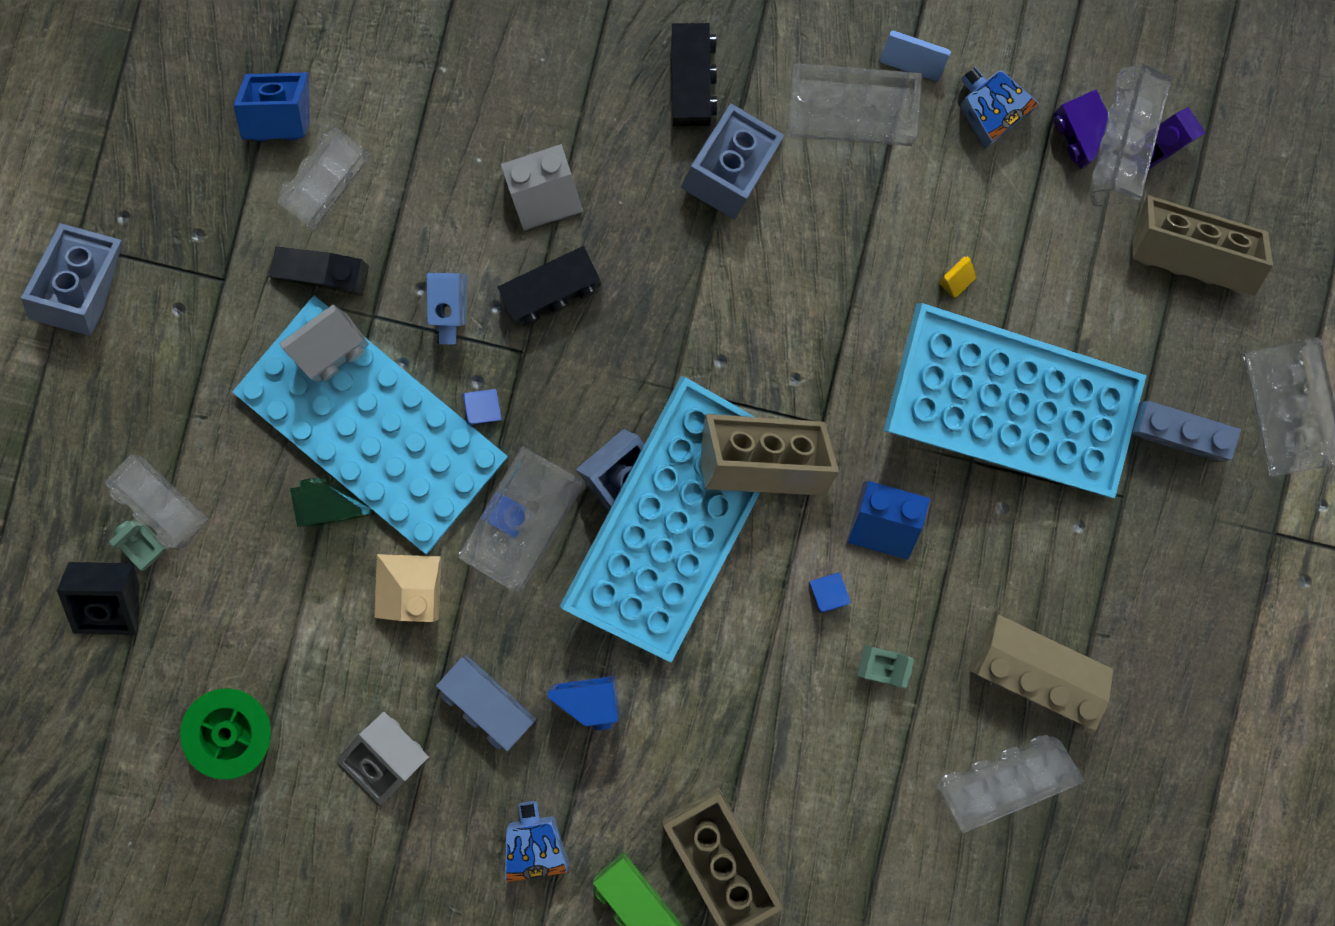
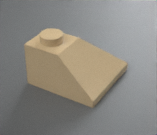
[374,554,441,622]

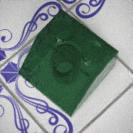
[290,477,375,527]

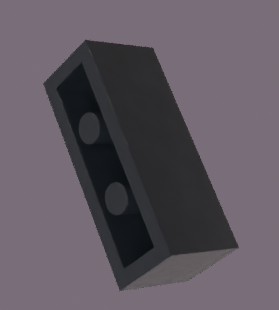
[672,23,717,126]
[497,246,602,326]

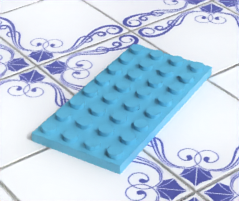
[232,295,509,554]
[883,303,1147,498]
[559,376,760,662]

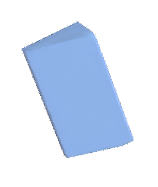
[880,30,951,81]

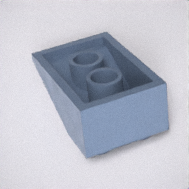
[681,103,784,220]
[21,223,123,336]
[576,429,645,511]

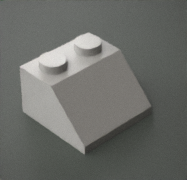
[501,144,584,232]
[279,305,369,382]
[336,712,429,806]

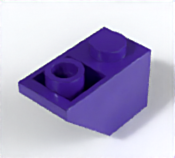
[1054,89,1110,169]
[1123,107,1205,175]

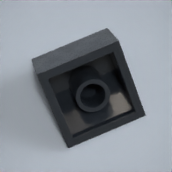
[57,562,140,635]

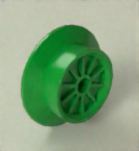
[180,688,271,780]

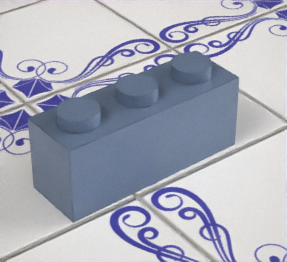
[1131,401,1241,462]
[436,654,536,751]

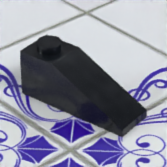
[269,246,369,296]

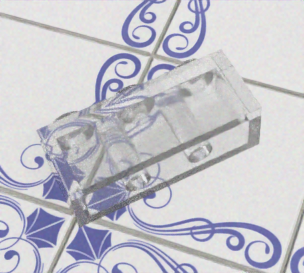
[277,126,371,231]
[104,455,210,548]

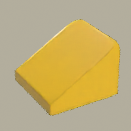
[939,256,976,298]

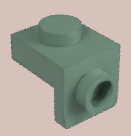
[109,521,168,571]
[857,645,914,689]

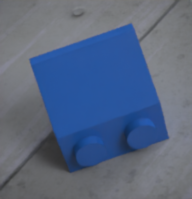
[233,72,310,141]
[846,481,931,560]
[547,676,620,730]

